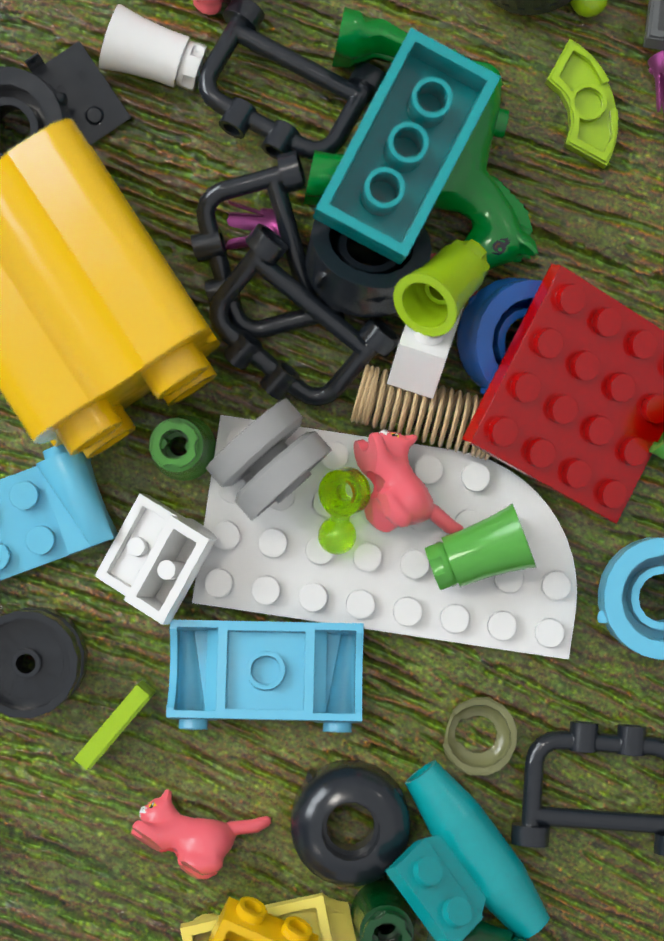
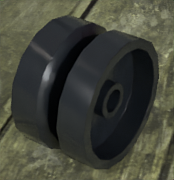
[0,607,88,719]

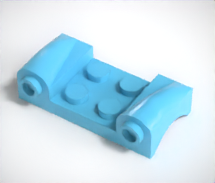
[0,444,118,581]
[166,620,364,733]

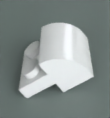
[95,493,217,625]

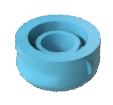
[597,537,664,660]

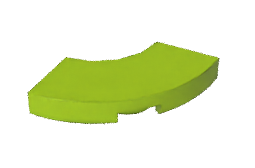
[545,39,619,169]

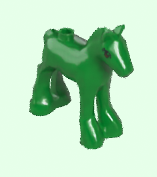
[303,7,539,270]

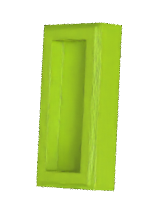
[74,679,155,770]

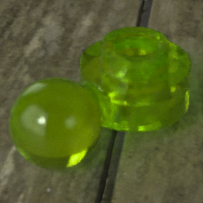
[318,467,370,555]

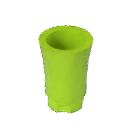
[393,239,490,337]

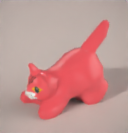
[354,429,464,534]
[131,789,272,880]

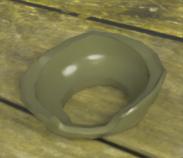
[443,697,517,776]

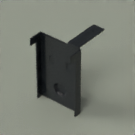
[24,41,132,145]

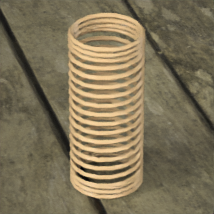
[350,364,490,461]

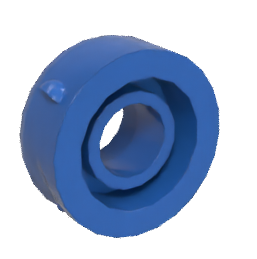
[457,277,543,394]

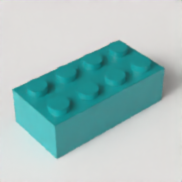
[313,28,501,264]

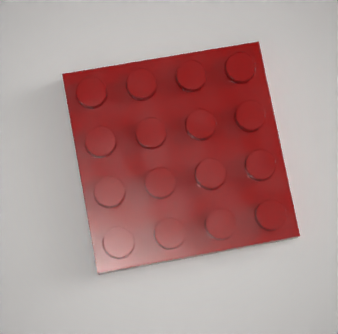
[462,264,664,524]

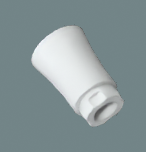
[99,4,207,91]

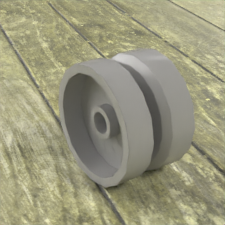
[206,398,332,521]

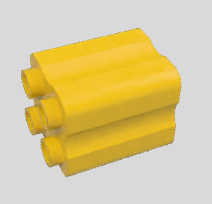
[0,119,220,459]

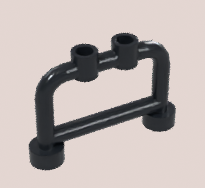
[198,0,386,160]
[191,150,345,338]
[209,224,400,406]
[510,721,664,856]

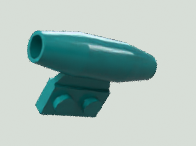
[385,760,550,941]

